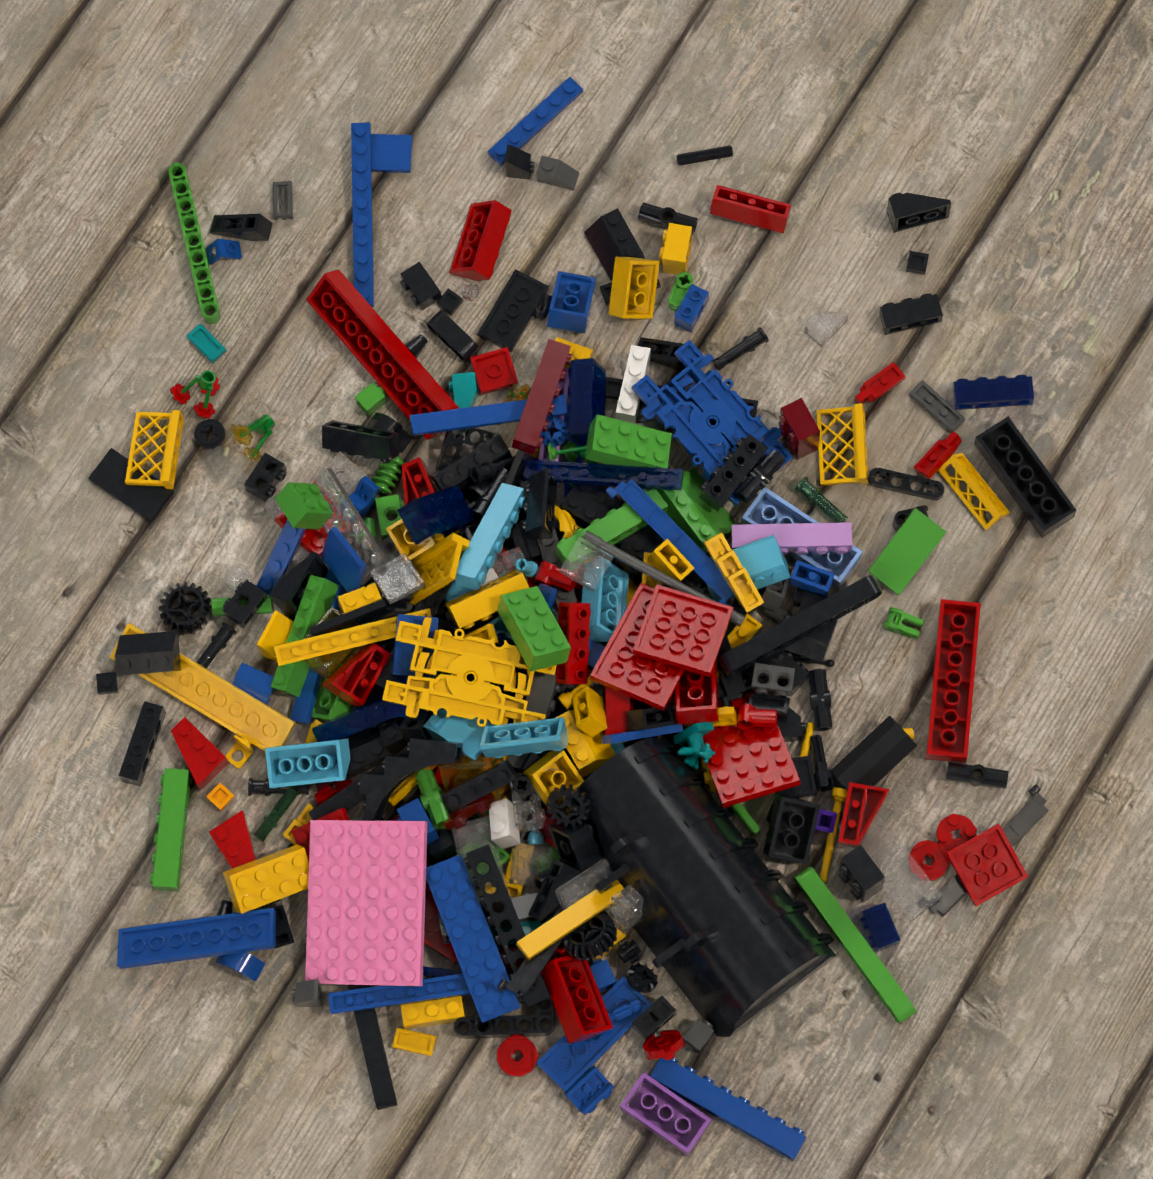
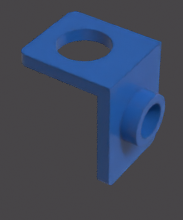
[206,239,242,265]

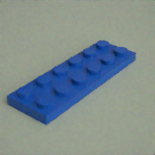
[536,976,652,1092]

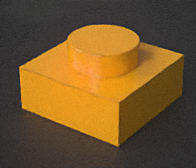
[206,783,235,812]

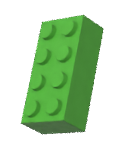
[585,414,672,478]
[497,586,571,672]

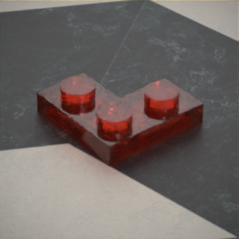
[443,792,495,830]

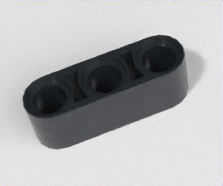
[426,310,479,361]

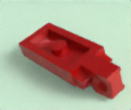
[854,362,906,404]
[914,432,962,479]

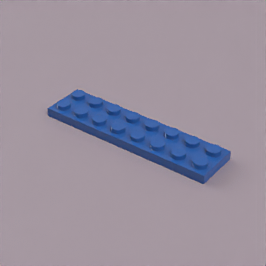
[426,854,520,1023]
[117,908,276,969]

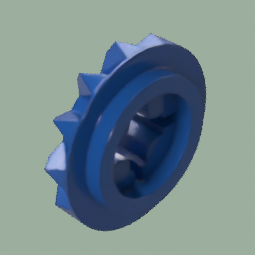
[540,416,568,447]

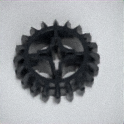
[159,582,212,635]
[562,912,617,961]

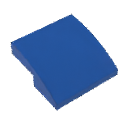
[232,663,274,705]

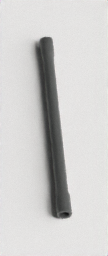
[581,530,746,627]

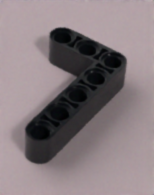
[454,974,555,1039]

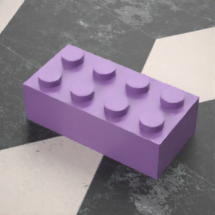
[620,1072,712,1156]

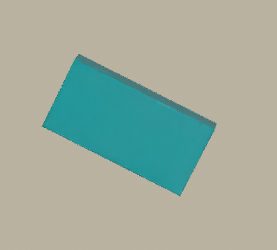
[186,323,227,364]

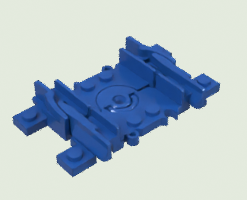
[631,340,793,506]

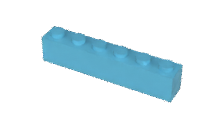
[455,483,527,591]

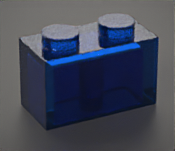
[860,903,901,952]

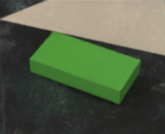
[730,803,761,837]

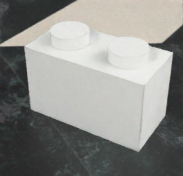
[489,798,520,849]

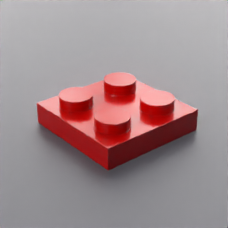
[470,347,519,395]

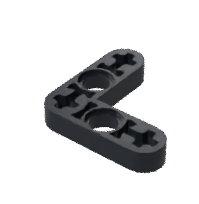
[436,427,495,471]

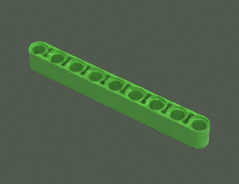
[169,162,221,324]
[793,866,916,1024]

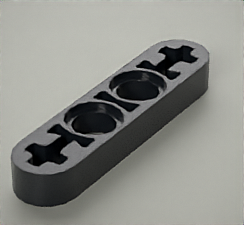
[869,468,944,501]

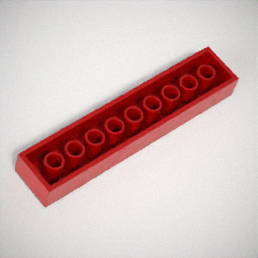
[306,269,460,440]

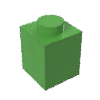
[355,382,387,417]

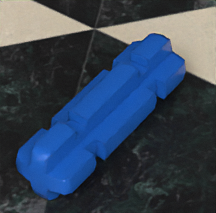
[607,999,642,1023]

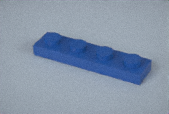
[256,519,306,595]

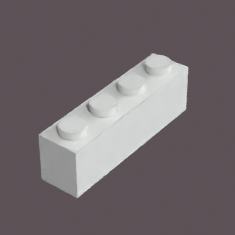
[615,345,651,424]

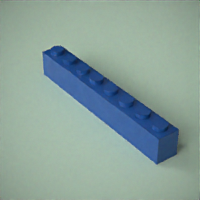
[650,1058,806,1161]

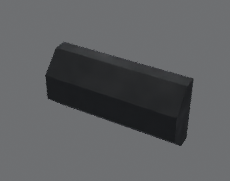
[831,716,918,791]

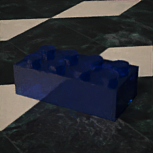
[567,358,606,446]
[397,485,475,545]

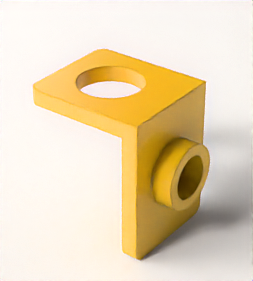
[225,735,254,769]

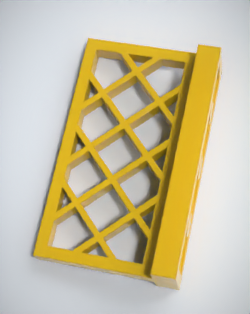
[817,403,869,486]
[125,410,184,489]
[409,533,470,605]

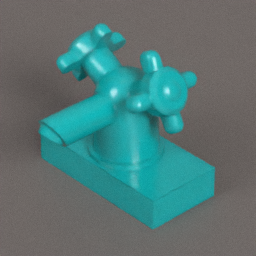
[673,722,715,769]

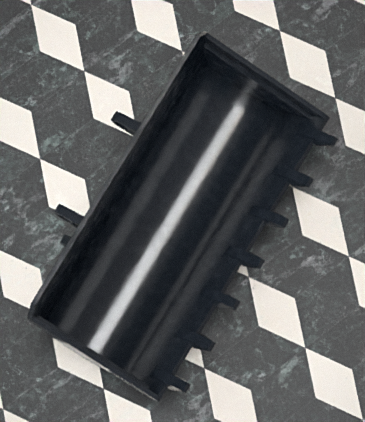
[573,735,836,1037]

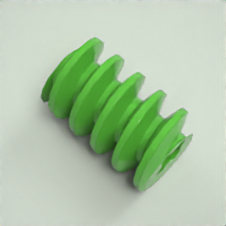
[371,456,405,494]

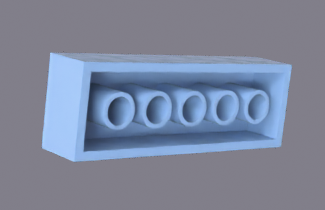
[742,487,863,589]

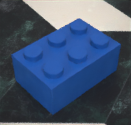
[392,614,439,678]

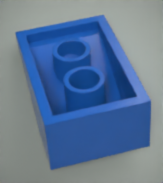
[547,271,596,334]

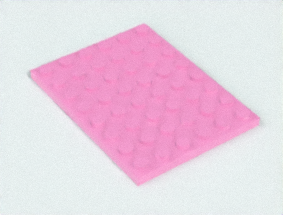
[305,820,427,986]

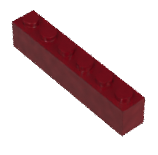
[511,339,573,455]

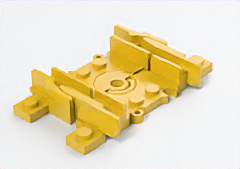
[382,617,557,727]

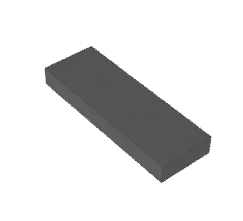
[909,380,965,433]

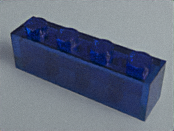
[952,375,1034,410]

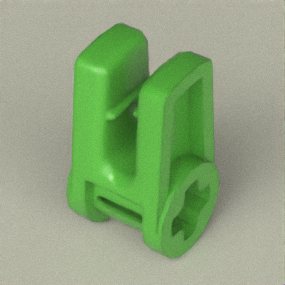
[668,272,693,311]
[883,607,924,640]

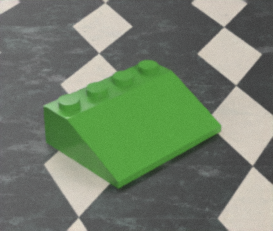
[654,469,737,551]

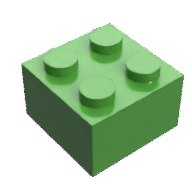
[275,482,334,529]

